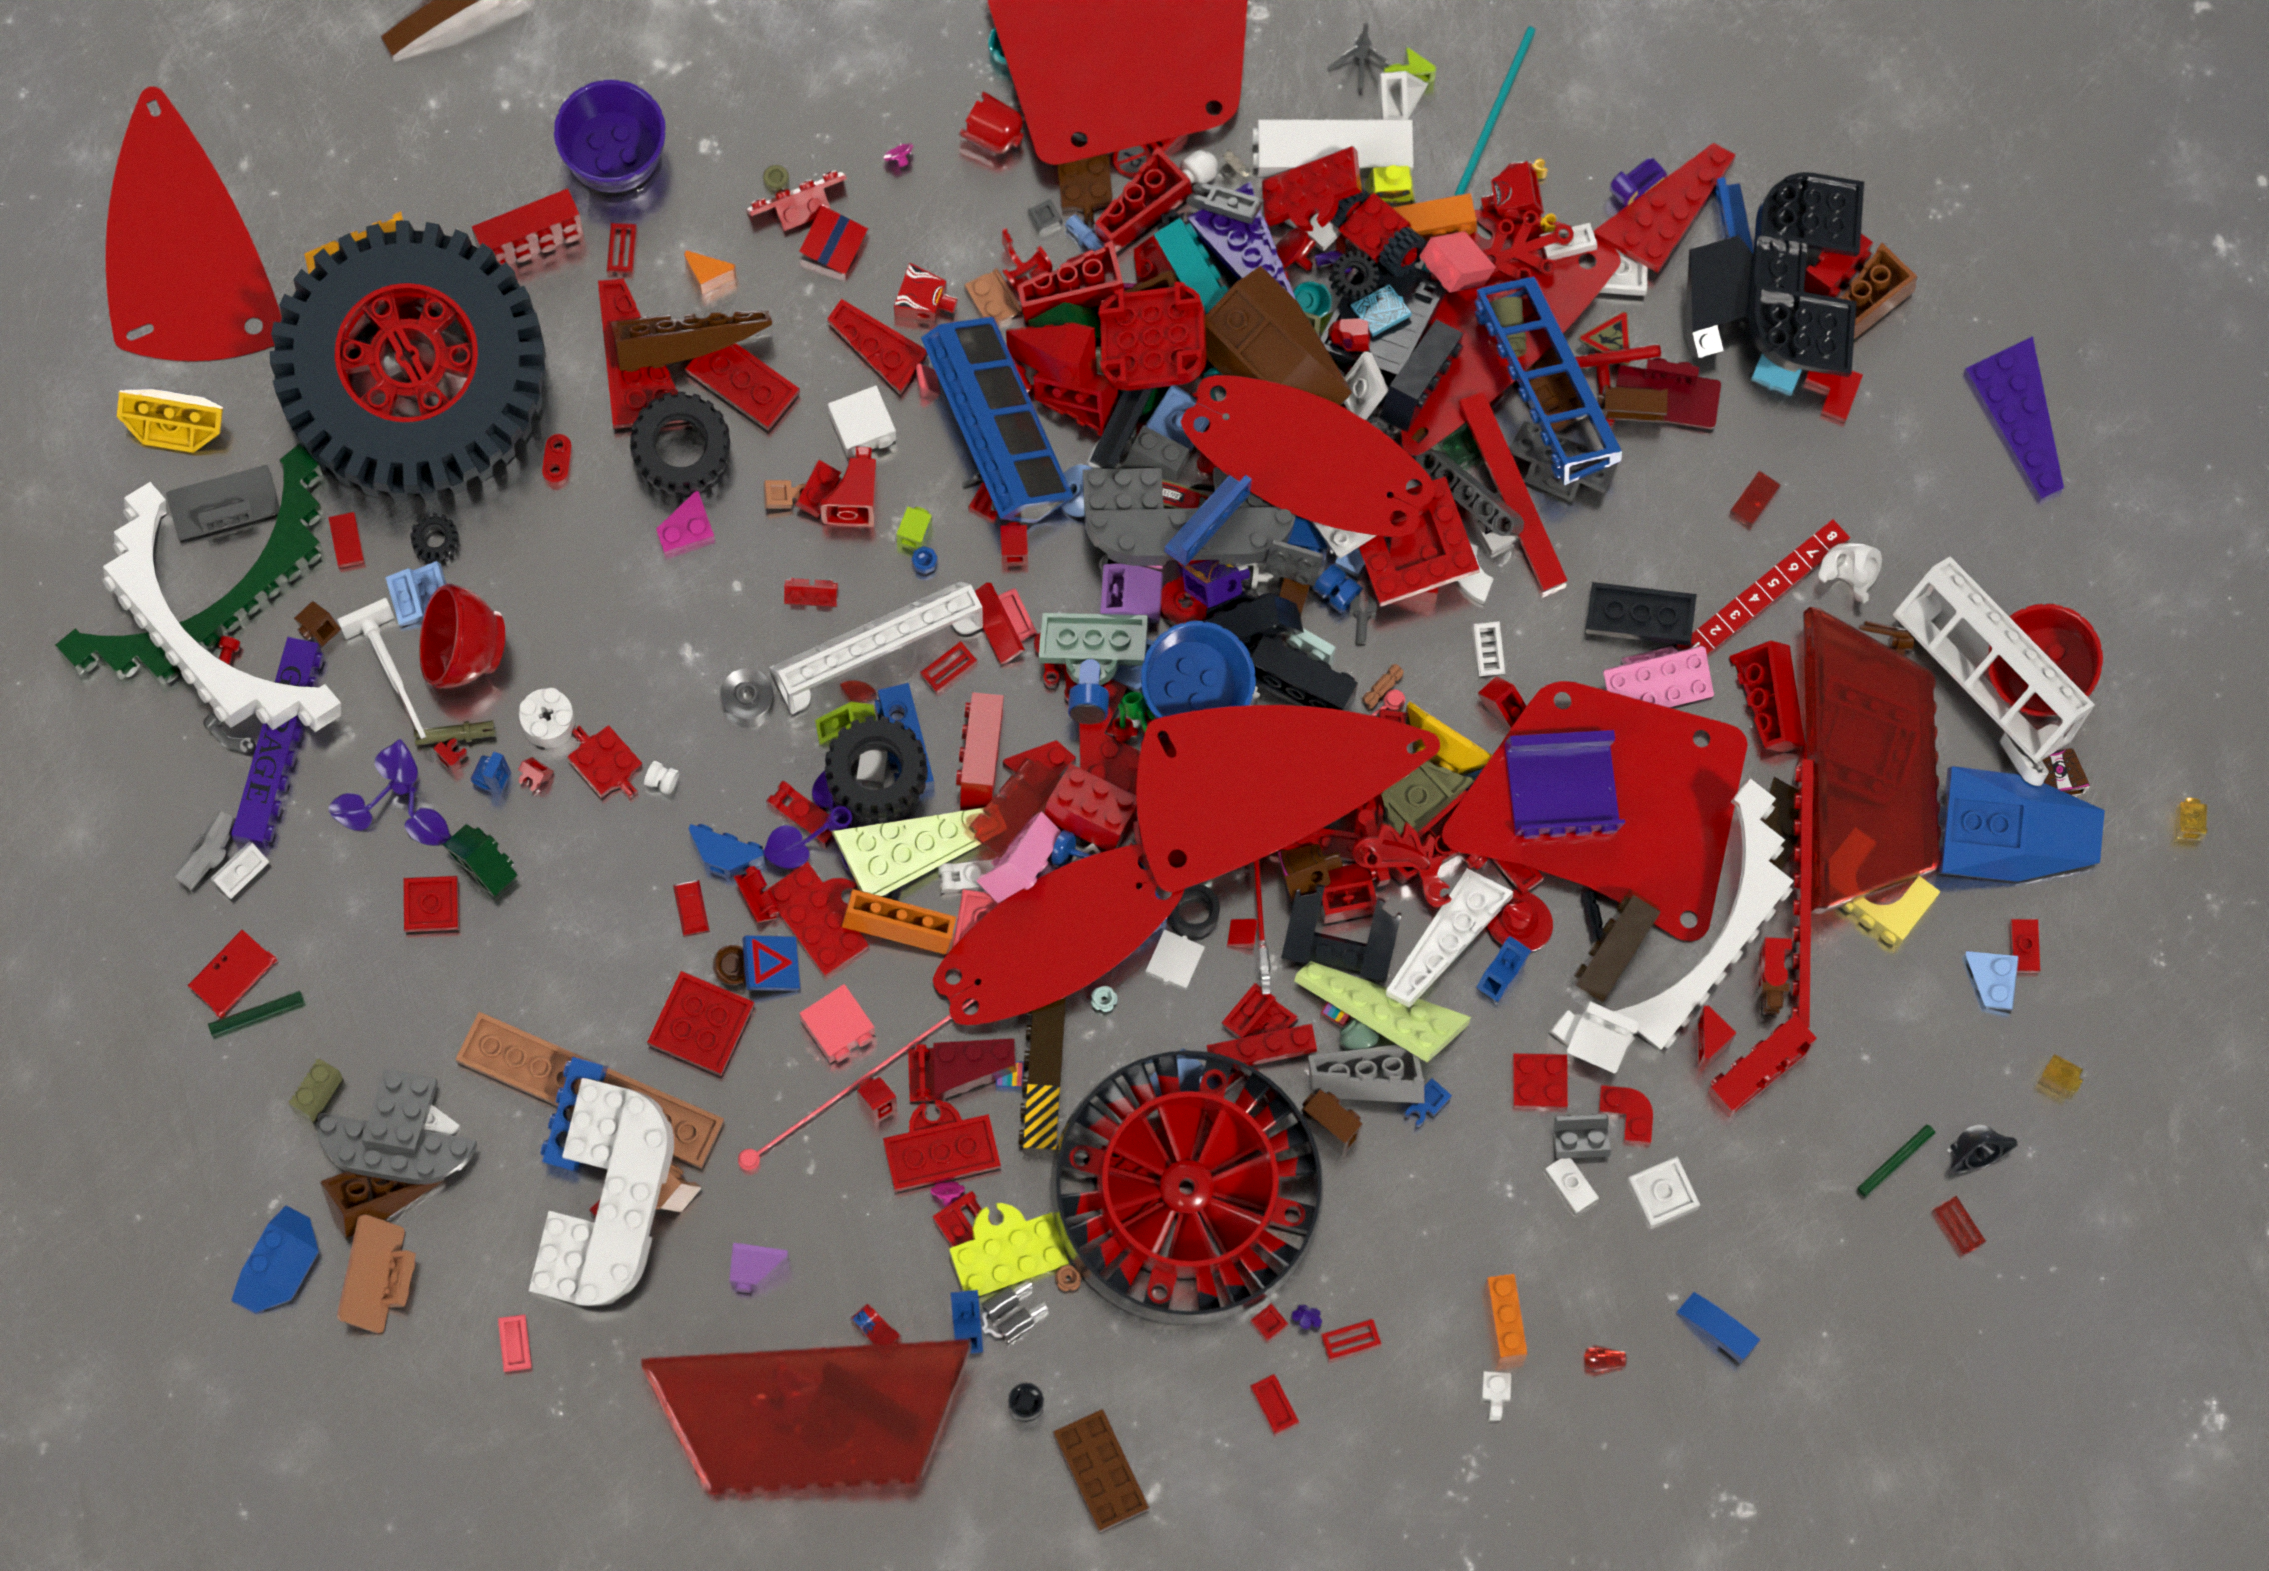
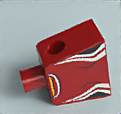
[894,263,958,322]

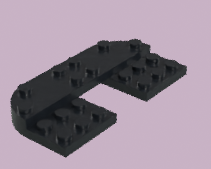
[1749,172,1865,377]

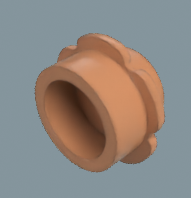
[1055,1265,1082,1291]

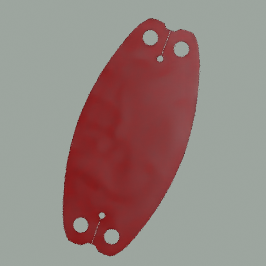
[1181,375,1436,537]
[932,843,1184,1025]

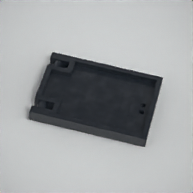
[1320,254,1448,380]

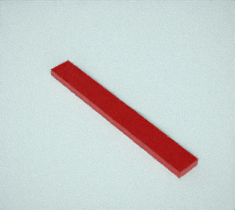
[1458,391,1568,592]

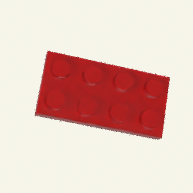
[685,343,800,431]

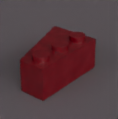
[933,1038,1017,1101]

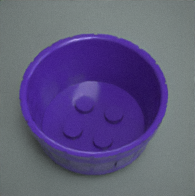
[554,79,666,193]

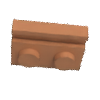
[964,268,1022,326]

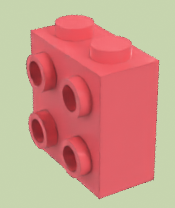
[1419,231,1496,293]
[799,984,875,1063]

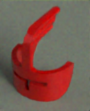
[1002,228,1053,292]

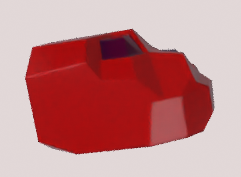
[1328,318,1370,352]

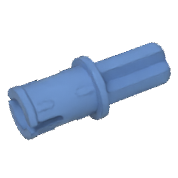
[1065,215,1104,251]

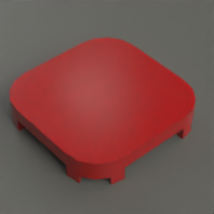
[1098,282,1207,391]

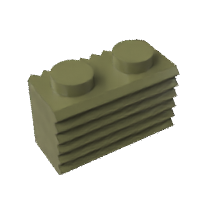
[289,1059,343,1123]

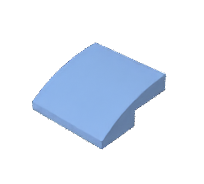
[386,561,446,626]

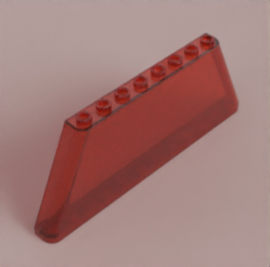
[1803,607,1942,914]
[641,1339,971,1494]

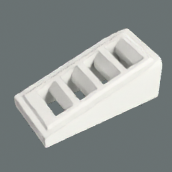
[1471,621,1505,677]

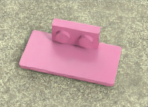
[1603,646,1714,707]

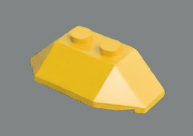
[116,389,223,453]
[1405,701,1492,776]

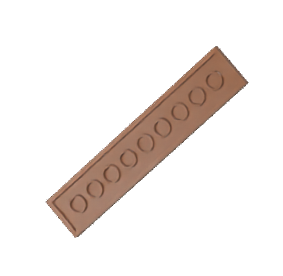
[455,1012,725,1170]

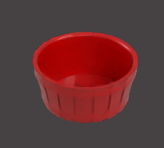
[1988,604,2103,717]

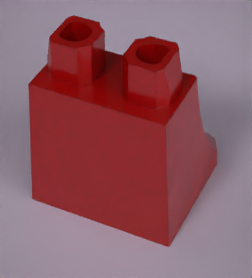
[821,447,877,527]

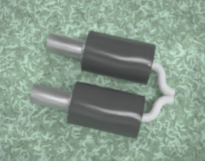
[981,1279,1048,1343]

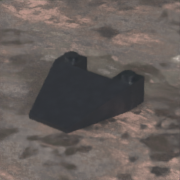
[1685,235,1753,358]

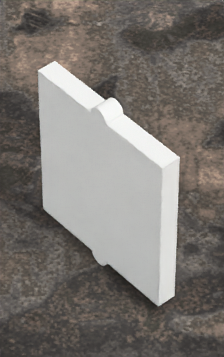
[1146,930,1205,989]

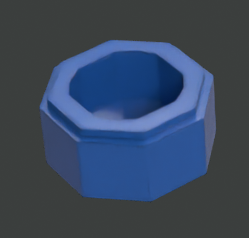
[911,546,938,574]

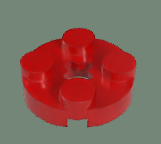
[1161,576,1208,626]

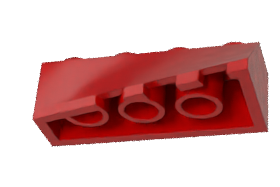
[1729,640,1805,753]

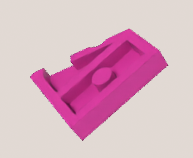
[656,491,715,555]

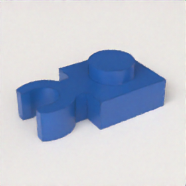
[1405,1078,1452,1128]

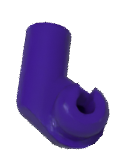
[1314,251,1352,273]

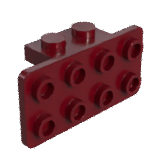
[1616,358,1721,429]

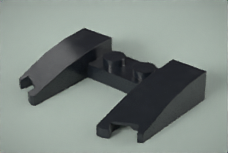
[1281,884,1402,982]

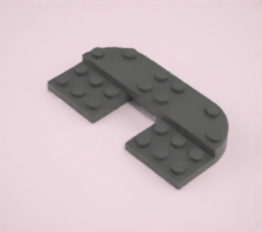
[1082,467,1296,566]

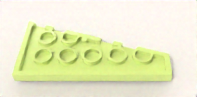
[831,806,1008,896]
[1294,961,1471,1063]

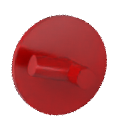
[1275,227,1316,271]

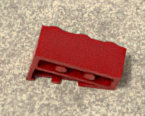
[1804,233,1873,298]

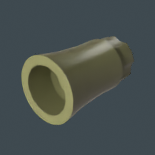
[1490,297,1527,357]

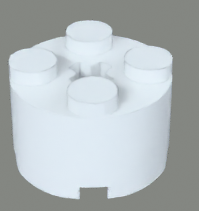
[519,688,575,749]

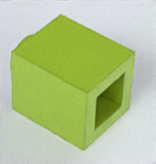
[896,506,932,550]

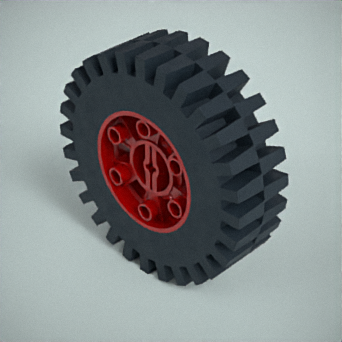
[270,220,547,502]

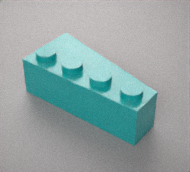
[1154,218,1229,316]

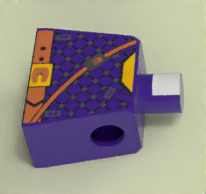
[1182,560,1250,608]

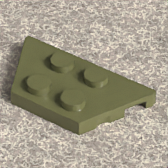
[1381,761,1475,836]

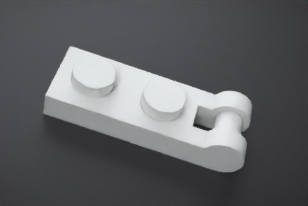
[937,858,1001,894]

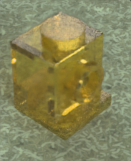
[2175,798,2207,841]

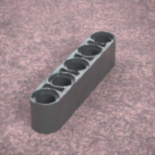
[1416,450,1524,536]

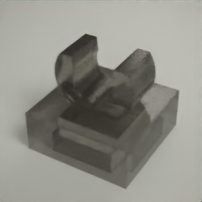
[1219,149,1251,181]

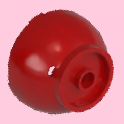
[419,583,505,689]

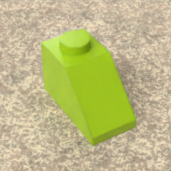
[815,702,877,745]

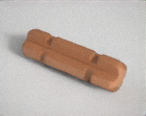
[1362,664,1404,709]

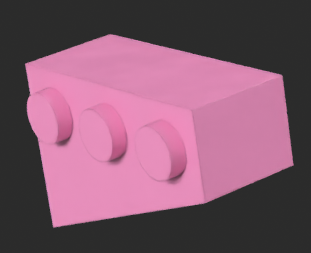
[976,812,1061,903]

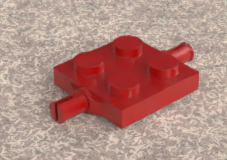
[567,725,643,799]

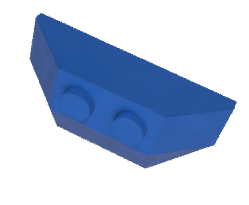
[231,1205,319,1314]

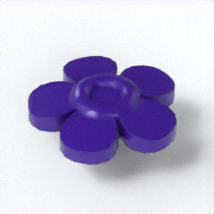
[1291,1304,1322,1329]

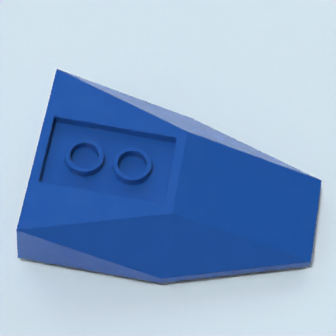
[1938,766,2105,882]

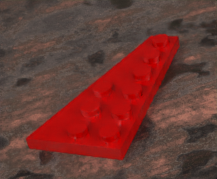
[1593,143,1736,273]
[598,278,688,429]

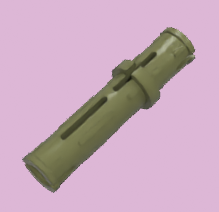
[414,720,496,746]

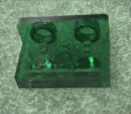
[1439,421,1482,467]

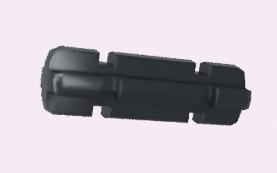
[1581,890,1604,943]

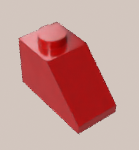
[1478,676,1526,732]
[857,1076,897,1123]

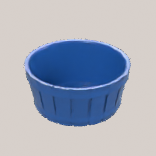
[1141,621,1256,718]

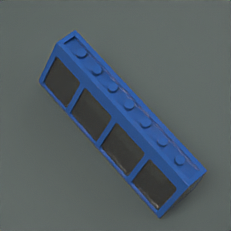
[921,317,1074,523]

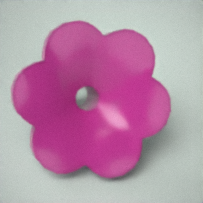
[883,143,914,167]
[930,1181,965,1206]

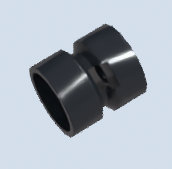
[1008,1383,1044,1425]

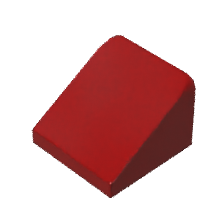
[1227,919,1258,949]

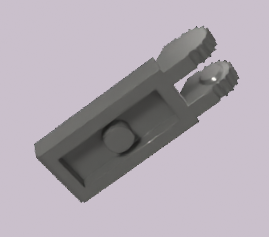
[1186,182,1262,224]

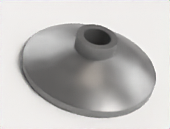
[720,668,773,719]

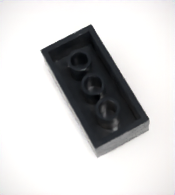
[1251,635,1358,711]

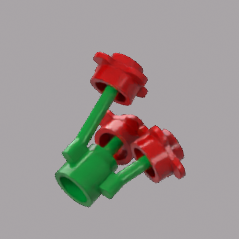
[1107,692,1169,756]

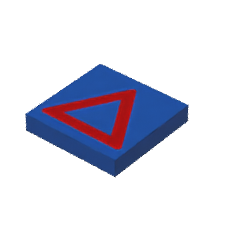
[742,935,800,991]

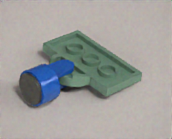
[1039,613,1148,724]

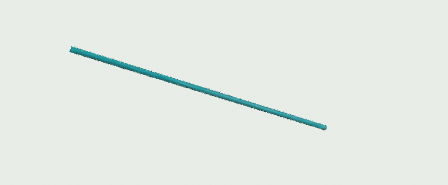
[1421,26,1536,272]

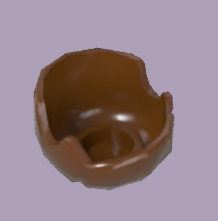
[712,945,746,985]

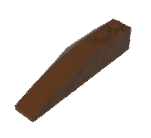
[381,0,509,59]
[611,310,772,372]

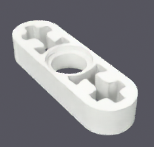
[2000,732,2049,786]

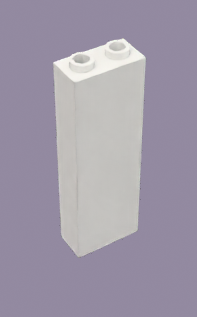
[1253,120,1413,178]

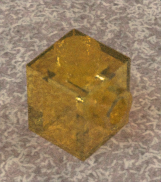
[2038,1054,2083,1098]

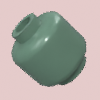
[1339,1018,1379,1051]

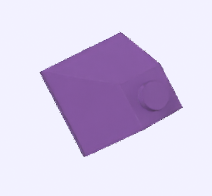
[729,1243,790,1293]

